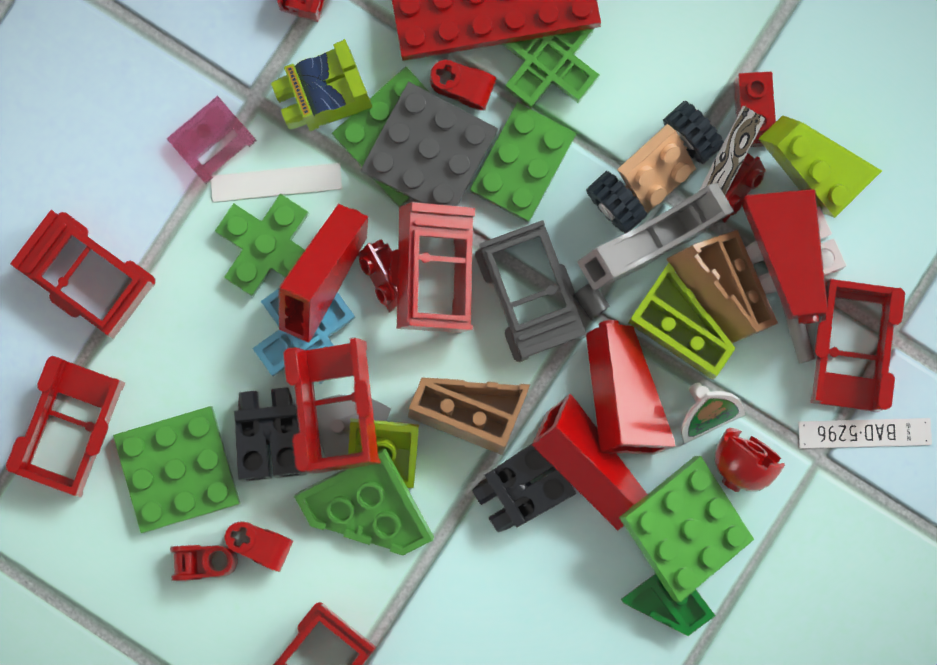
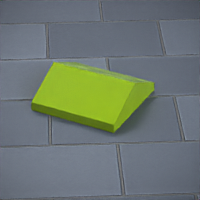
[348,418,419,488]

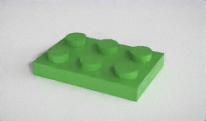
[470,102,577,223]

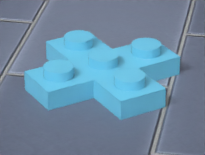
[252,288,356,385]

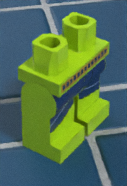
[271,39,373,131]

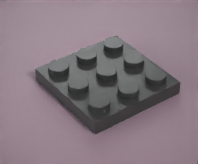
[361,81,498,206]

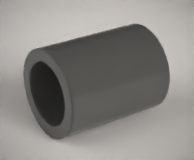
[574,283,610,320]

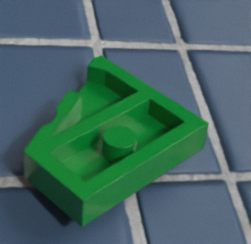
[621,573,716,636]

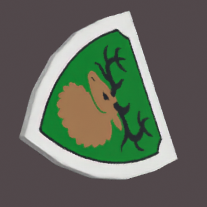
[681,383,745,444]

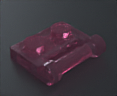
[167,95,257,184]

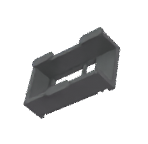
[475,220,587,362]

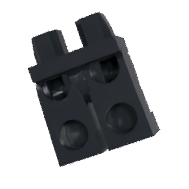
[234,387,307,482]
[472,443,576,533]

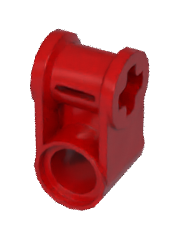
[430,60,496,111]
[225,521,294,572]
[170,545,238,581]

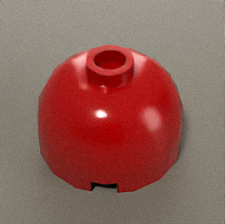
[714,427,785,492]

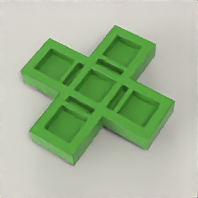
[502,28,600,109]
[215,194,309,297]

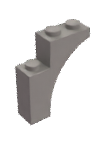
[577,182,734,291]

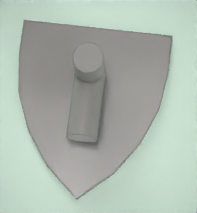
[316,395,391,457]

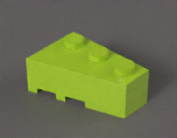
[759,115,882,218]
[628,263,736,380]

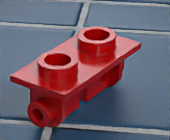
[722,153,766,223]
[358,239,397,313]

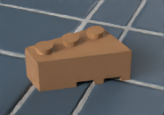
[666,230,778,343]
[408,377,530,455]

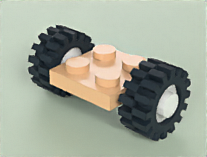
[586,101,724,234]

